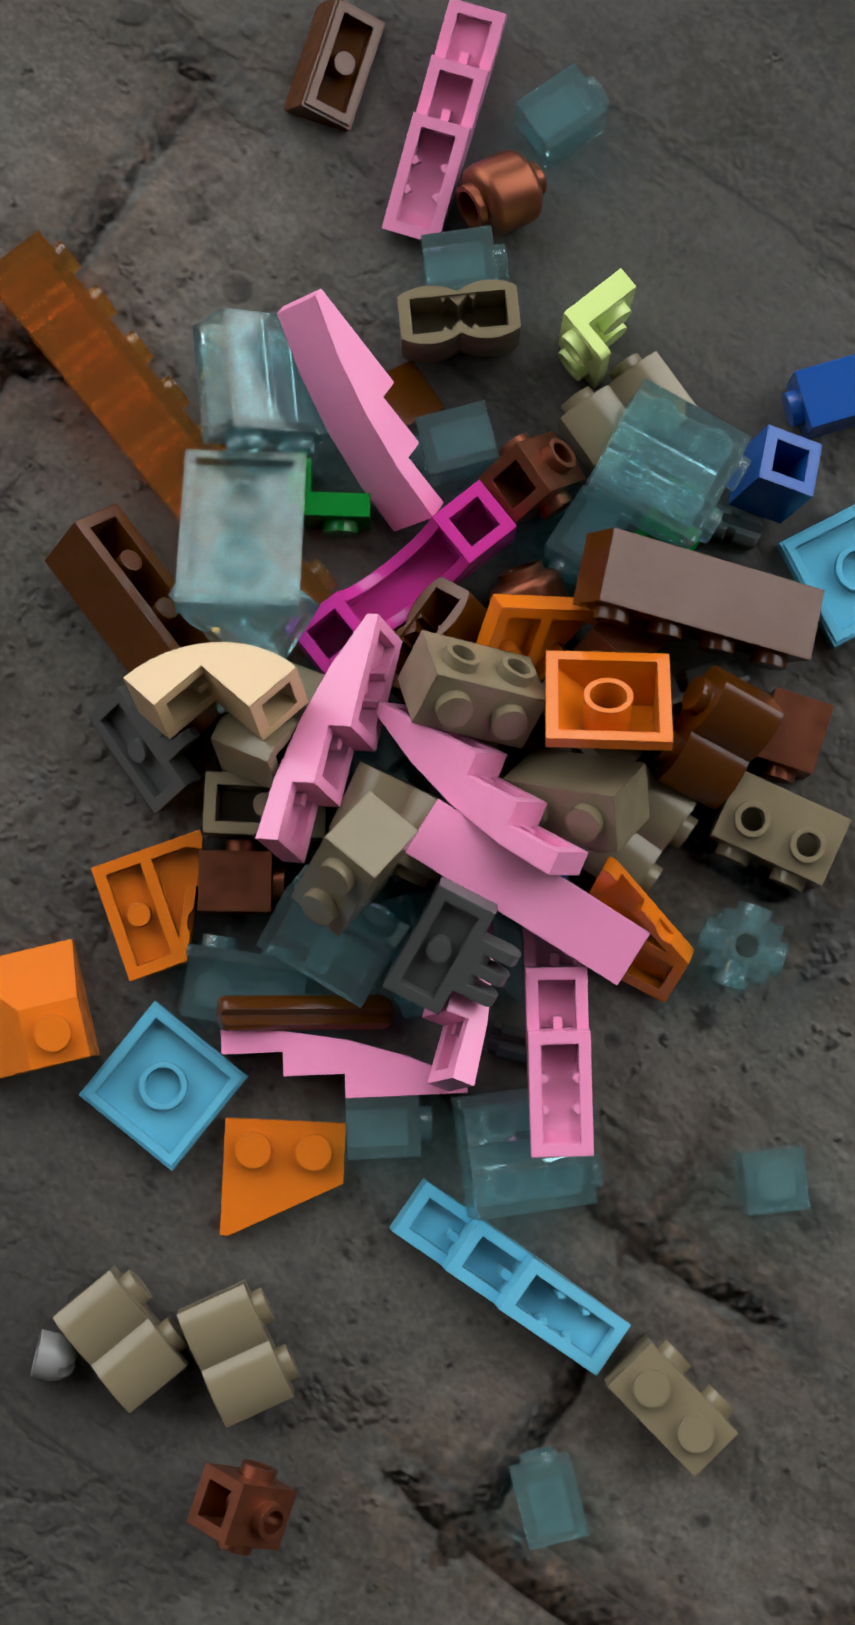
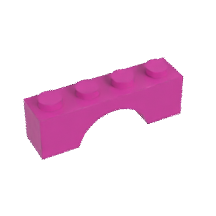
[289,480,517,675]

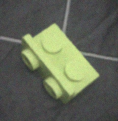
[557,268,636,389]

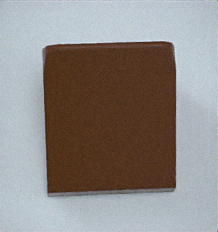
[384,360,445,431]

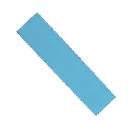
[389,1177,631,1376]

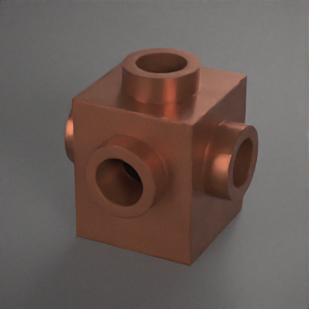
[478,431,587,524]
[187,1459,298,1556]

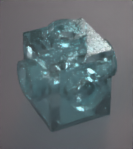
[696,901,789,993]

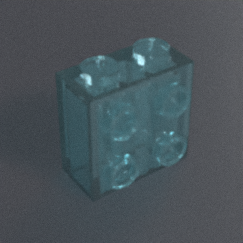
[192,308,331,457]
[579,378,752,550]
[451,1086,603,1221]

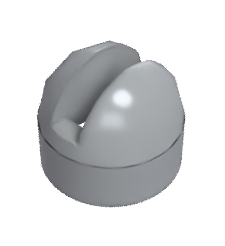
[30,1329,78,1381]

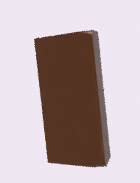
[284,0,385,132]

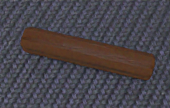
[216,995,393,1031]

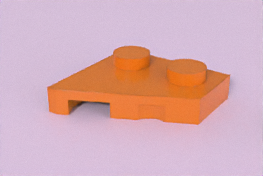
[476,594,598,682]
[91,829,205,982]
[588,856,695,1003]
[220,1117,347,1236]

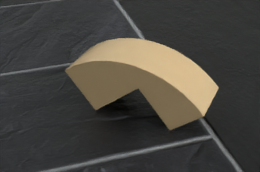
[123,642,309,741]

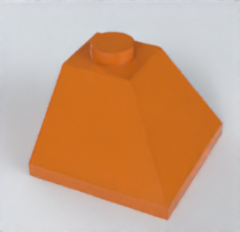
[545,650,673,751]
[0,939,100,1079]

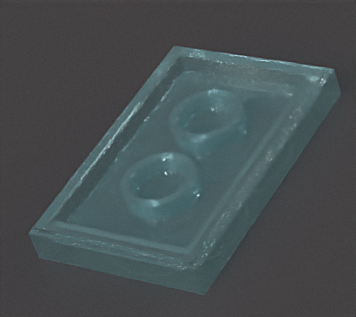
[174,449,307,617]

